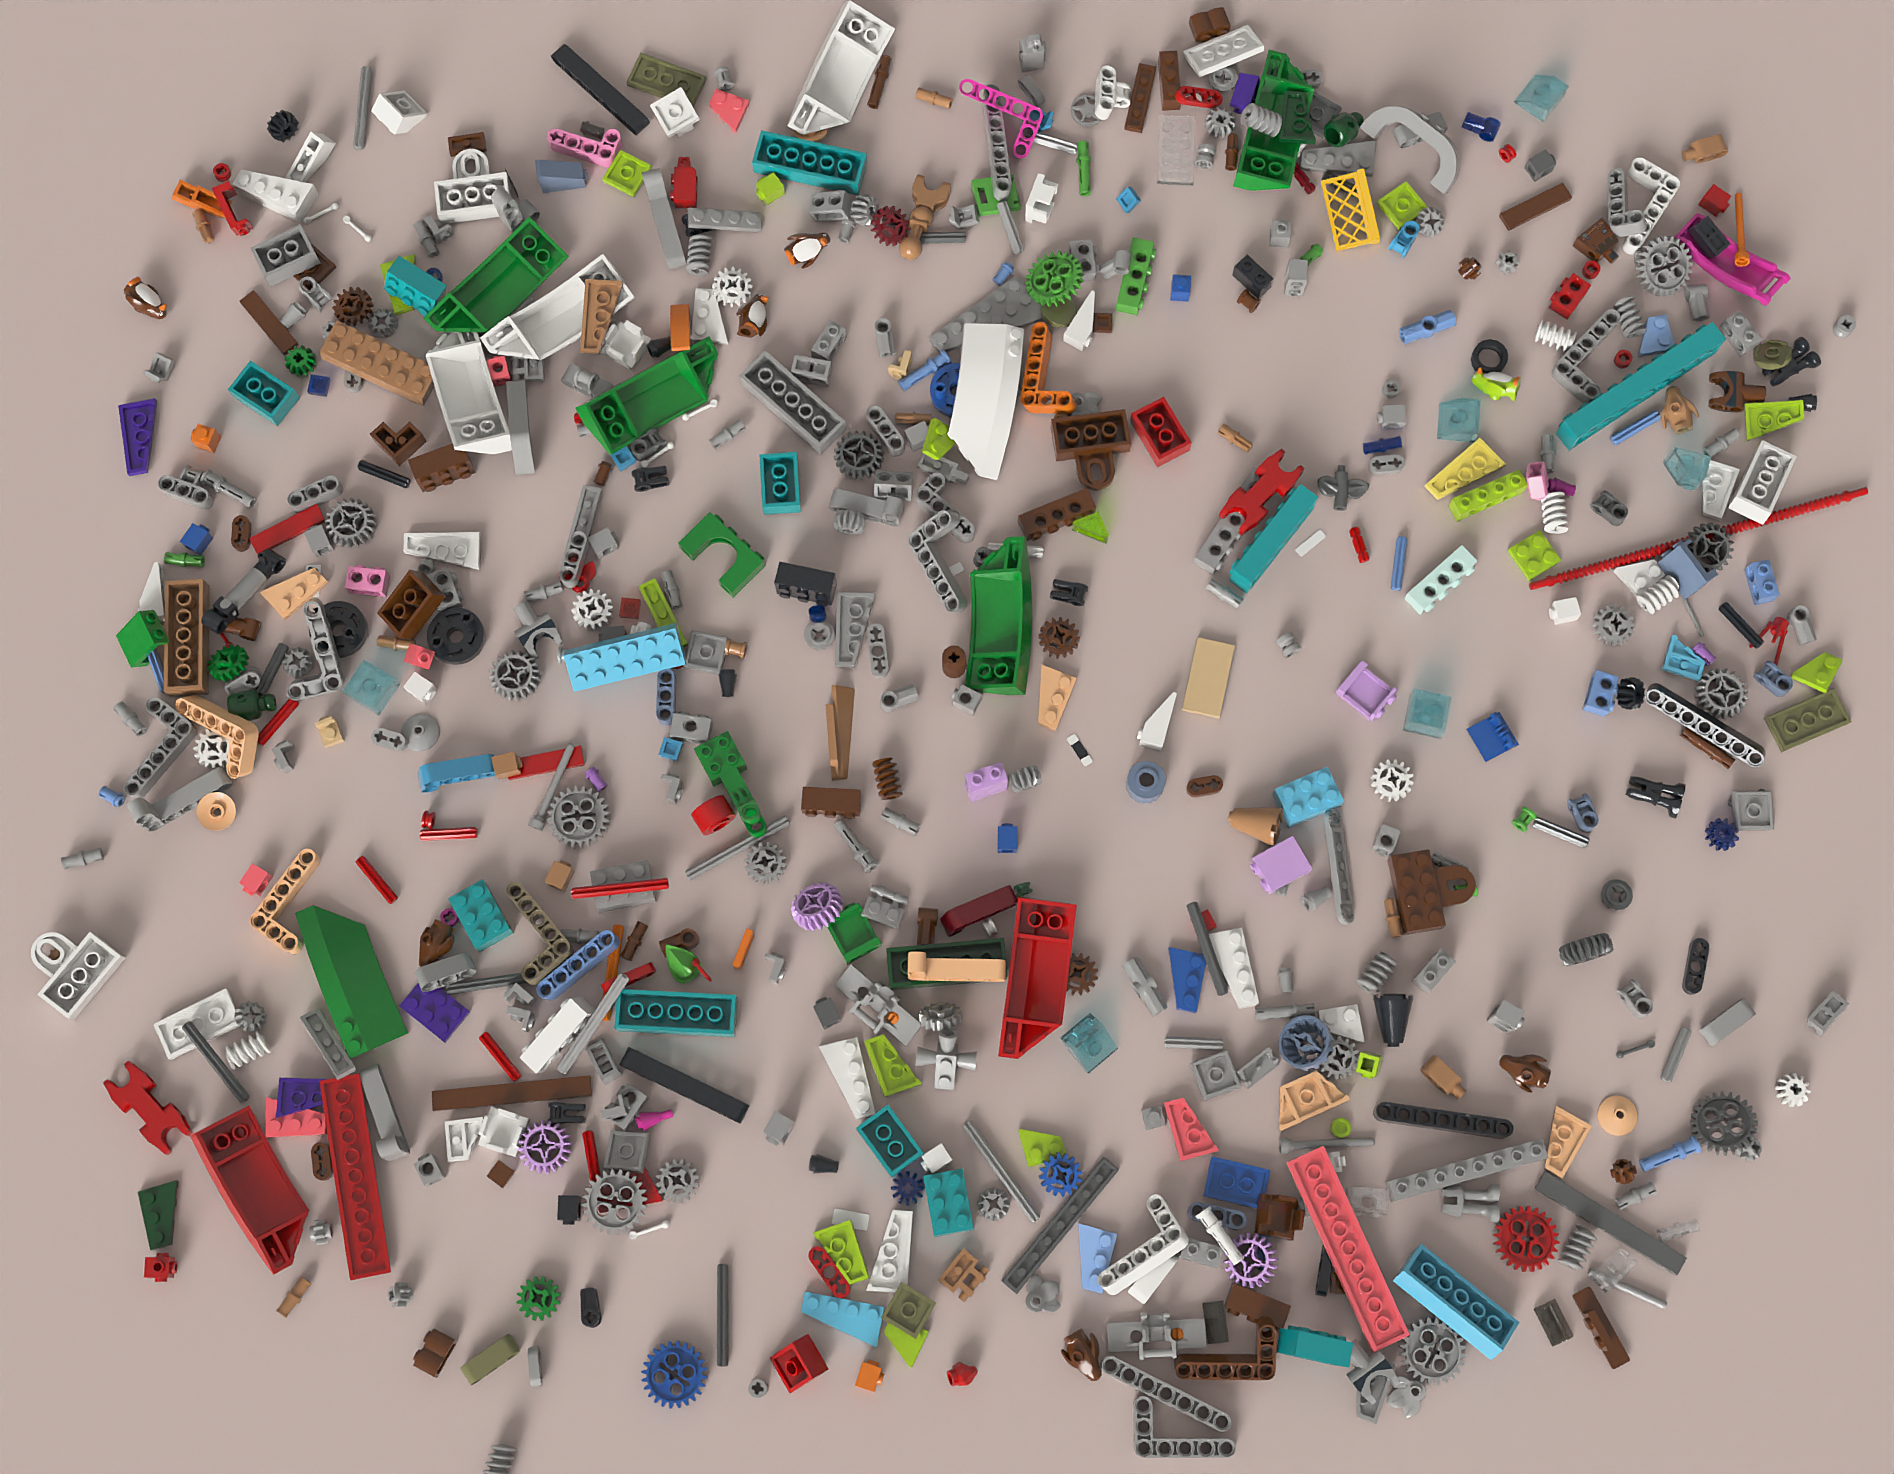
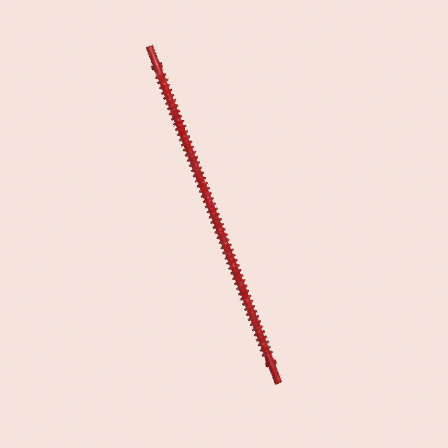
[1529,487,1868,590]

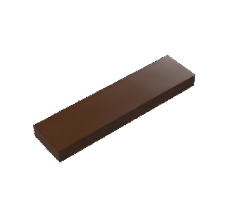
[1124,63,1156,133]
[1499,183,1572,231]
[239,290,299,355]

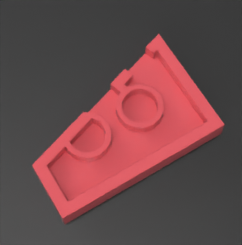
[265,1097,327,1138]
[1164,1098,1219,1162]

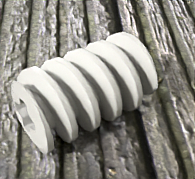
[1535,319,1577,353]
[1541,492,1568,534]
[1636,575,1679,615]
[225,1032,271,1070]

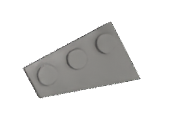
[1357,1354,1396,1424]

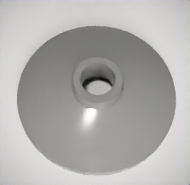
[401,714,440,751]

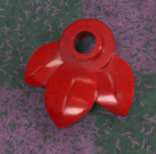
[558,558,596,593]

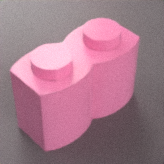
[1526,461,1549,500]

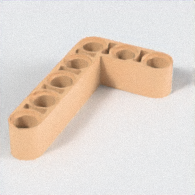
[175,695,259,779]
[250,849,320,954]
[908,952,1006,982]

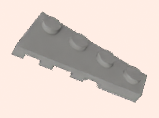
[1300,141,1375,177]
[835,592,875,668]

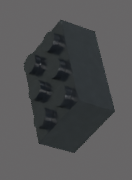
[774,561,837,606]

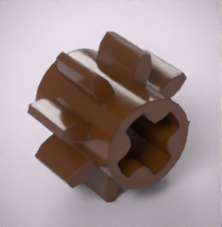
[1458,257,1481,280]
[1610,1159,1637,1184]

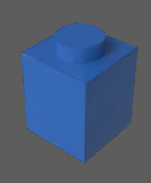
[1170,274,1191,302]
[180,523,213,556]
[998,823,1017,853]

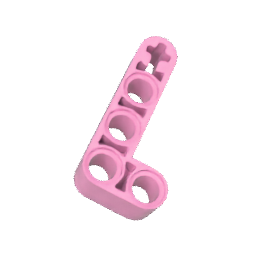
[547,129,623,168]

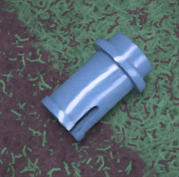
[992,262,1014,286]
[98,786,125,807]

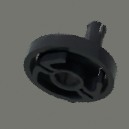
[309,601,368,658]
[427,608,485,665]

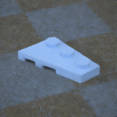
[1078,1223,1117,1294]

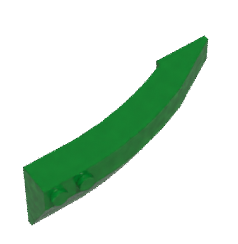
[423,217,569,332]
[965,536,1032,695]
[295,905,408,1059]

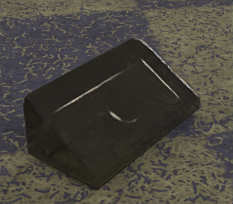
[1534,1299,1574,1347]
[1202,1300,1229,1344]

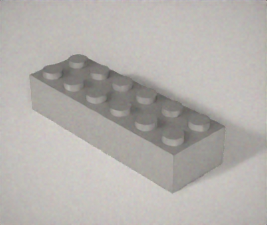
[739,350,846,455]

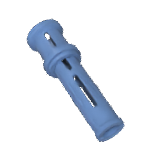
[898,350,952,391]
[1639,1135,1701,1172]

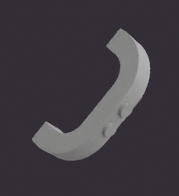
[1360,106,1460,194]

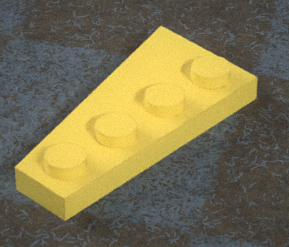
[1425,438,1506,500]

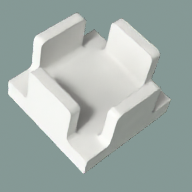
[650,87,700,138]
[1025,173,1059,223]
[601,320,652,371]
[478,1107,530,1157]

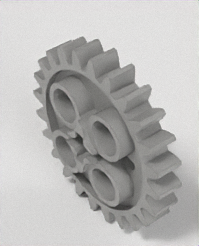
[1635,236,1693,297]
[547,786,610,849]
[582,1168,648,1235]
[1399,1317,1466,1385]

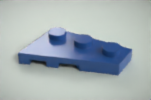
[1168,947,1206,1013]

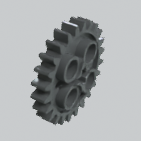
[1690,1091,1758,1156]

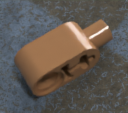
[1682,134,1728,164]
[1420,1055,1466,1100]

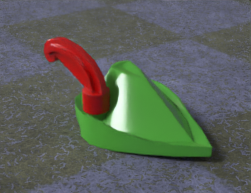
[665,944,712,984]

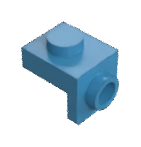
[1023,105,1054,132]

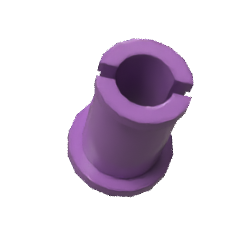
[1692,642,1716,666]
[585,767,608,792]

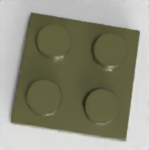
[881,1282,936,1339]

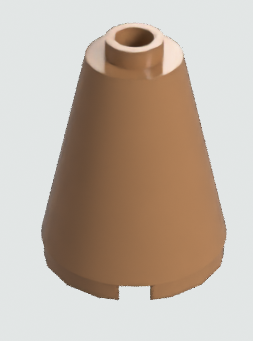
[1228,807,1283,845]

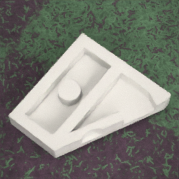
[445,1117,484,1162]

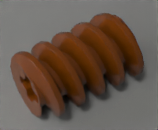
[942,645,966,678]
[872,757,903,800]

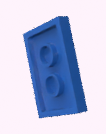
[1203,1156,1271,1209]

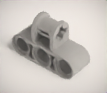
[561,364,614,398]
[158,465,214,510]

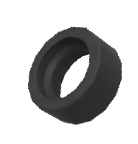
[1471,339,1508,373]

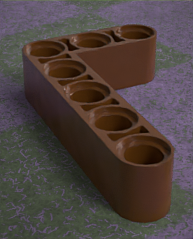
[1174,1316,1277,1380]

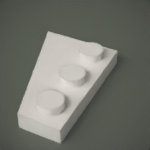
[691,288,728,344]

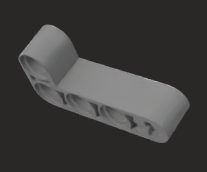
[1608,168,1647,237]
[491,187,540,233]
[916,472,975,543]
[828,489,904,526]

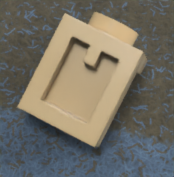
[888,350,912,379]
[315,716,344,748]

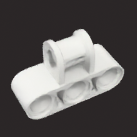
[1094,65,1131,120]

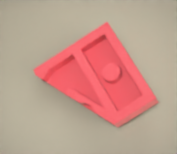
[709,89,749,133]

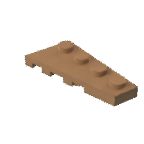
[580,279,623,354]

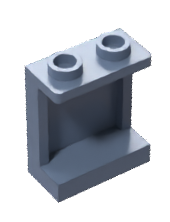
[1657,539,1718,600]

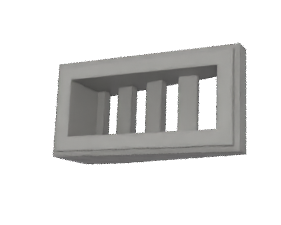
[586,1038,622,1085]

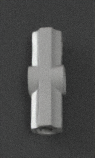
[1123,957,1168,1016]

